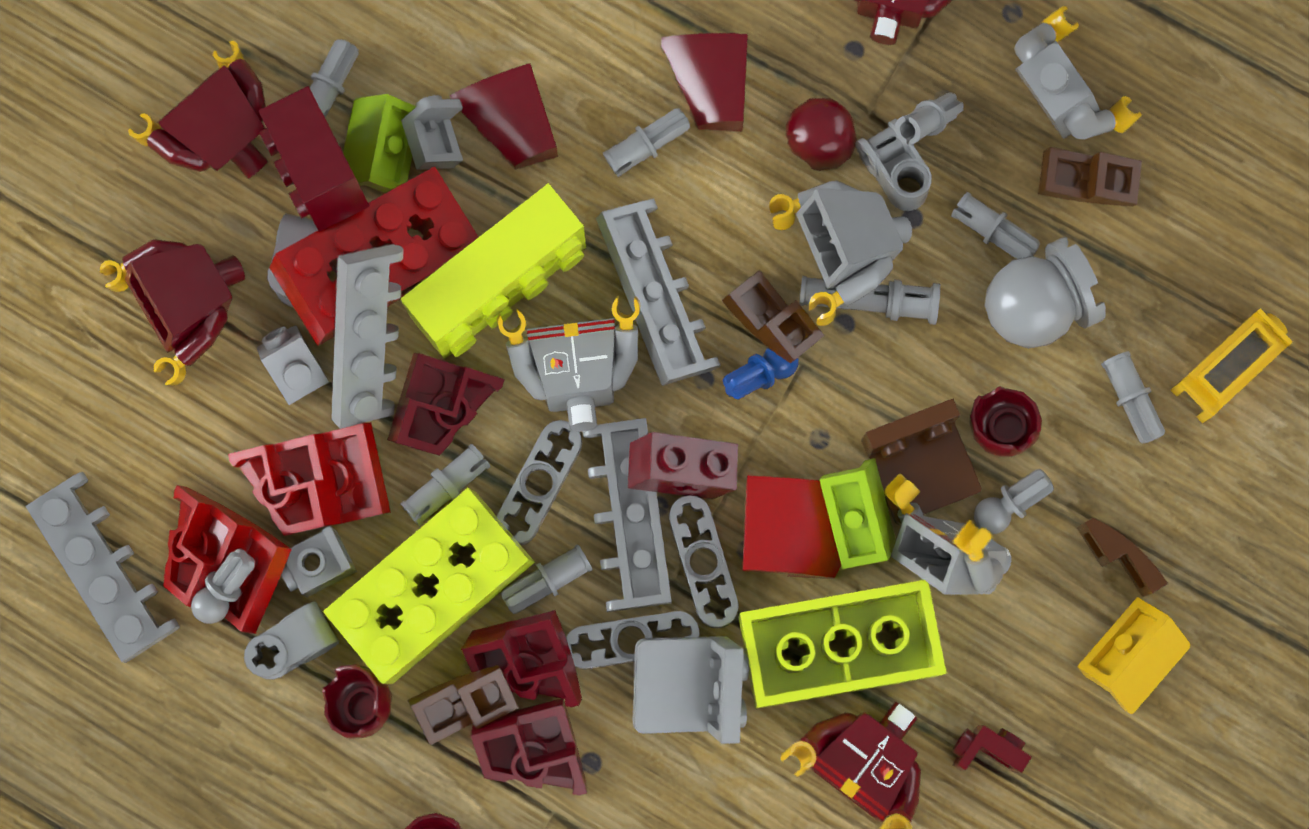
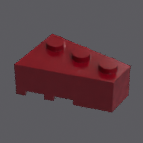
[258,86,370,232]

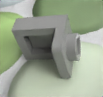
[401,95,463,170]
[257,325,329,405]

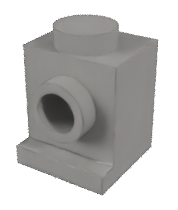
[281,526,357,597]

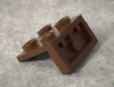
[861,398,982,524]

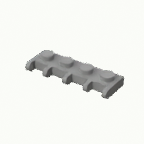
[596,199,721,386]
[331,245,403,429]
[583,418,672,612]
[25,472,180,663]

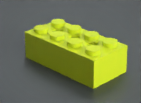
[400,183,587,359]
[323,488,535,684]
[738,580,947,709]

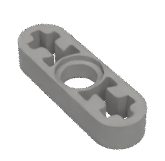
[497,420,582,545]
[669,495,738,628]
[566,611,699,669]

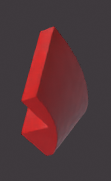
[228,422,391,536]
[742,475,842,579]
[163,485,292,634]

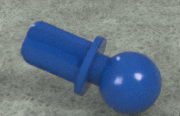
[722,348,799,400]

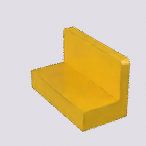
[1077,597,1190,714]

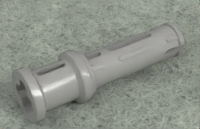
[799,276,940,325]

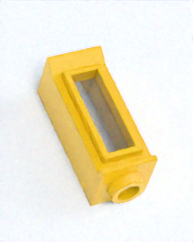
[1170,308,1293,423]

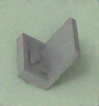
[633,636,749,744]

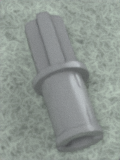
[310,39,359,118]
[895,93,964,145]
[603,108,690,177]
[951,192,1040,259]
[1101,351,1165,444]
[501,545,593,614]

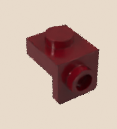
[952,725,1032,773]

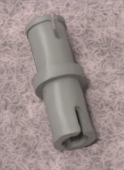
[400,444,491,527]

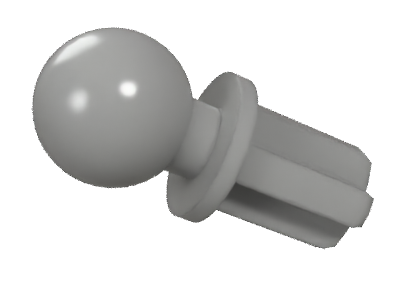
[974,469,1054,534]
[191,549,255,624]

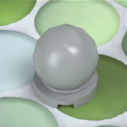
[985,237,1106,349]

